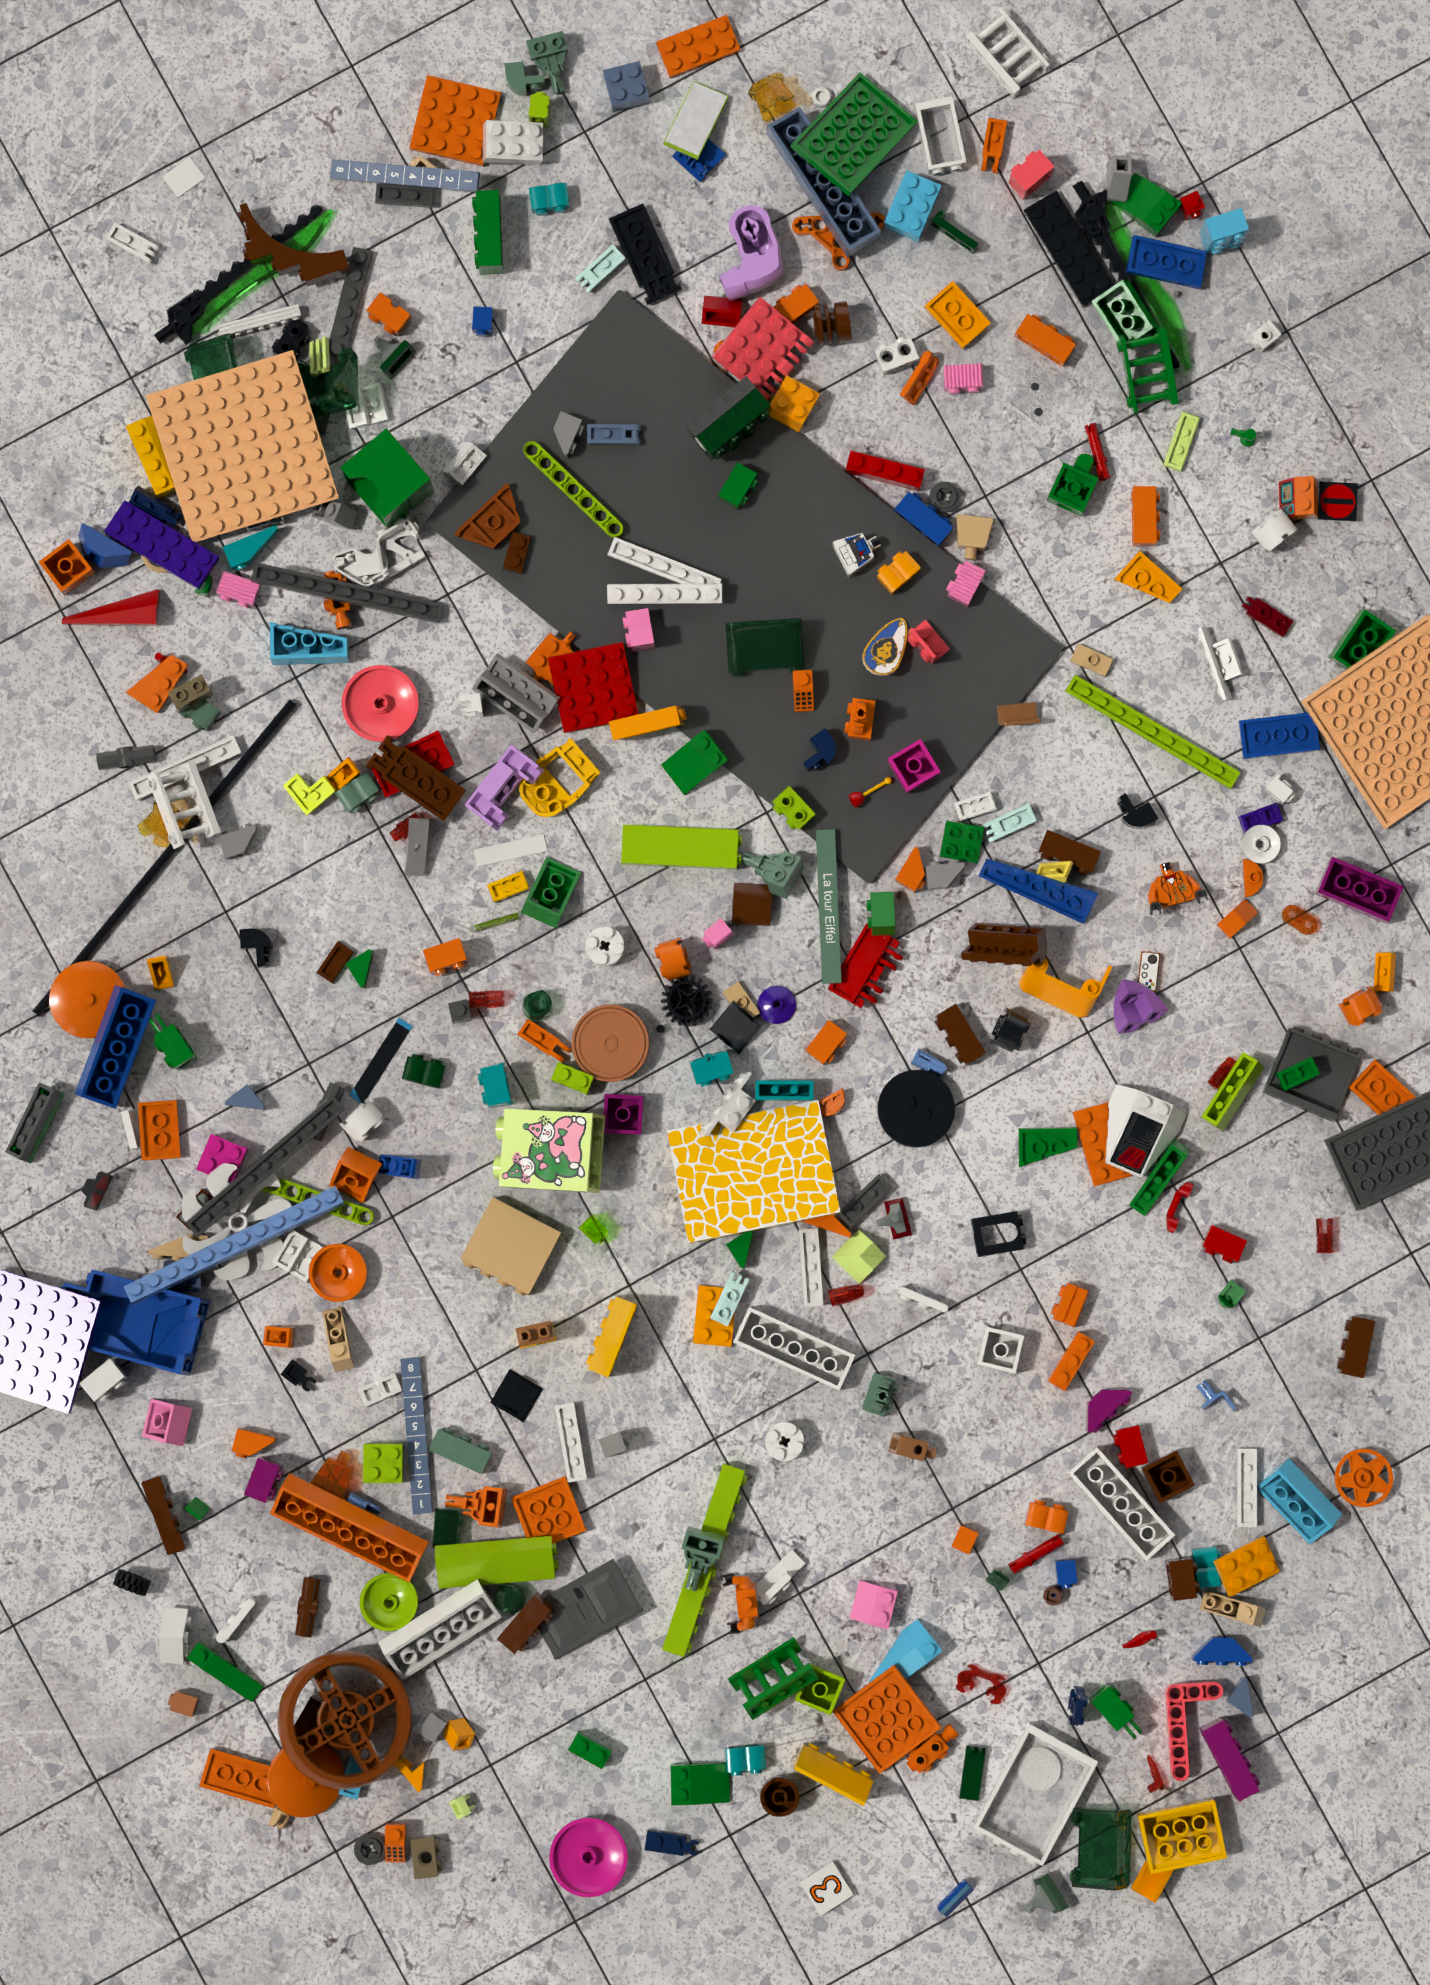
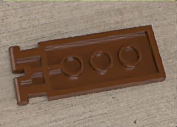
[366,735,466,821]

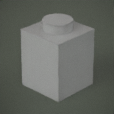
[418,1711,447,1743]

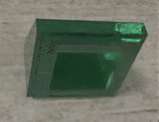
[986,1569,1010,1591]

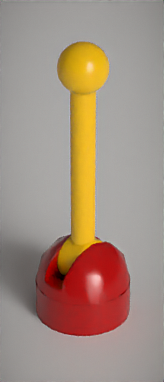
[848,777,892,808]

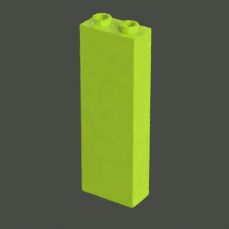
[621,825,742,870]
[435,1536,559,1589]

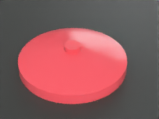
[342,665,419,742]

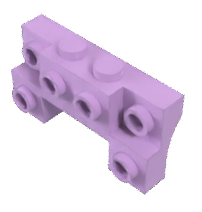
[465,744,544,831]

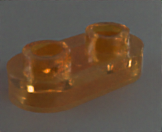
[1281,905,1318,935]

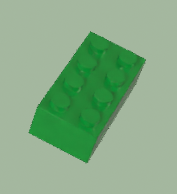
[472,190,503,275]

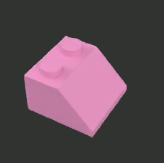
[142,1398,192,1446]
[850,1580,898,1629]

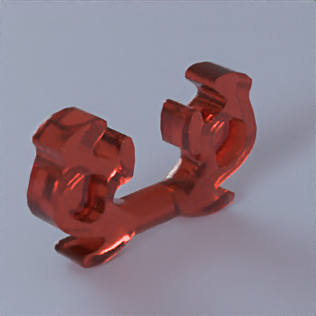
[955,1664,1006,1704]

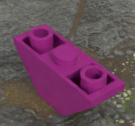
[1086,1389,1132,1433]

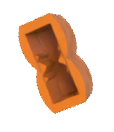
[1024,1499,1069,1534]

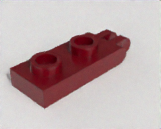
[1241,597,1293,638]

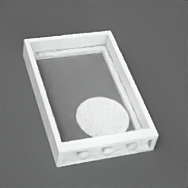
[973,1723,1098,1867]

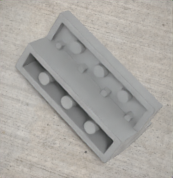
[472,653,560,734]

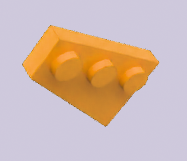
[1114,551,1182,603]

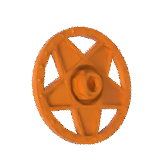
[1334,1449,1393,1507]

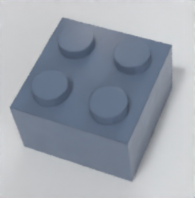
[603,61,650,112]

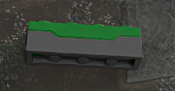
[5,1082,65,1163]

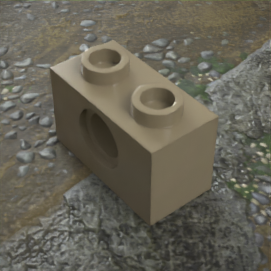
[168,674,213,713]
[410,1835,442,1879]

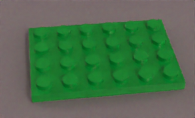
[790,72,918,196]

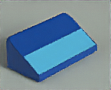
[937,1879,974,1917]

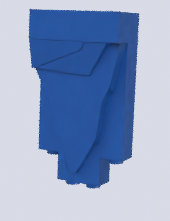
[61,1269,210,1376]

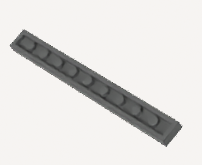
[312,247,372,435]
[251,562,443,624]
[184,1095,345,1237]

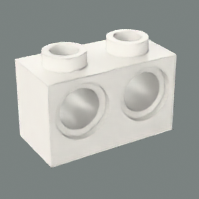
[875,337,919,376]

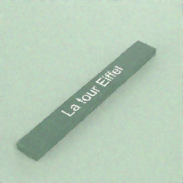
[816,829,841,984]

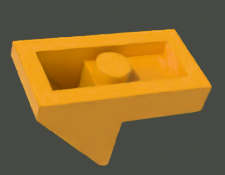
[326,757,360,792]
[396,1757,425,1793]

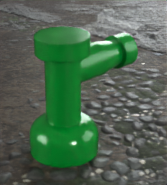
[1230,428,1256,447]

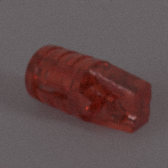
[389,812,420,842]
[1207,1057,1237,1091]

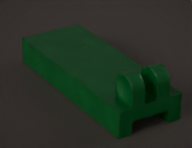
[931,211,978,254]
[959,1745,986,1801]

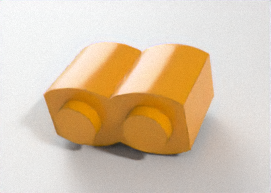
[877,551,921,595]

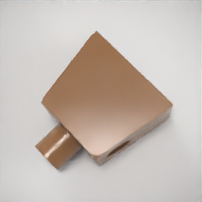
[888,1433,936,1461]

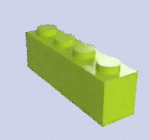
[1201,1052,1265,1132]

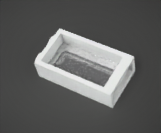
[914,96,966,176]

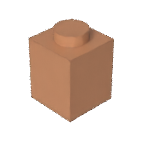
[168,1690,200,1717]

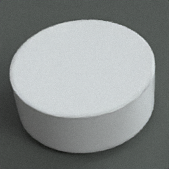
[812,87,831,108]

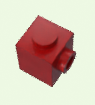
[1179,191,1205,220]

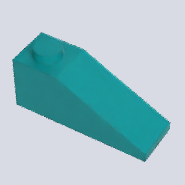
[223,525,279,572]

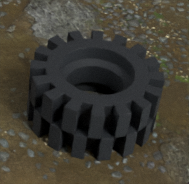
[113,1569,151,1596]

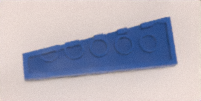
[979,858,1098,924]

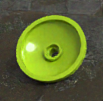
[359,1573,418,1632]

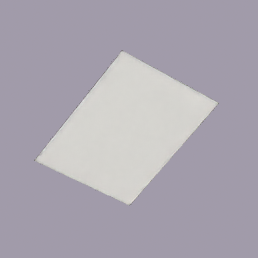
[162,157,205,197]

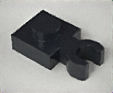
[280,1359,317,1392]

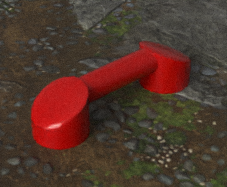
[1166,1181,1194,1233]

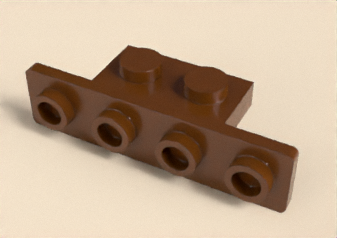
[142,1476,186,1555]

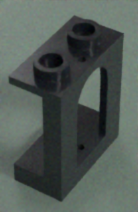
[970,1211,1027,1257]

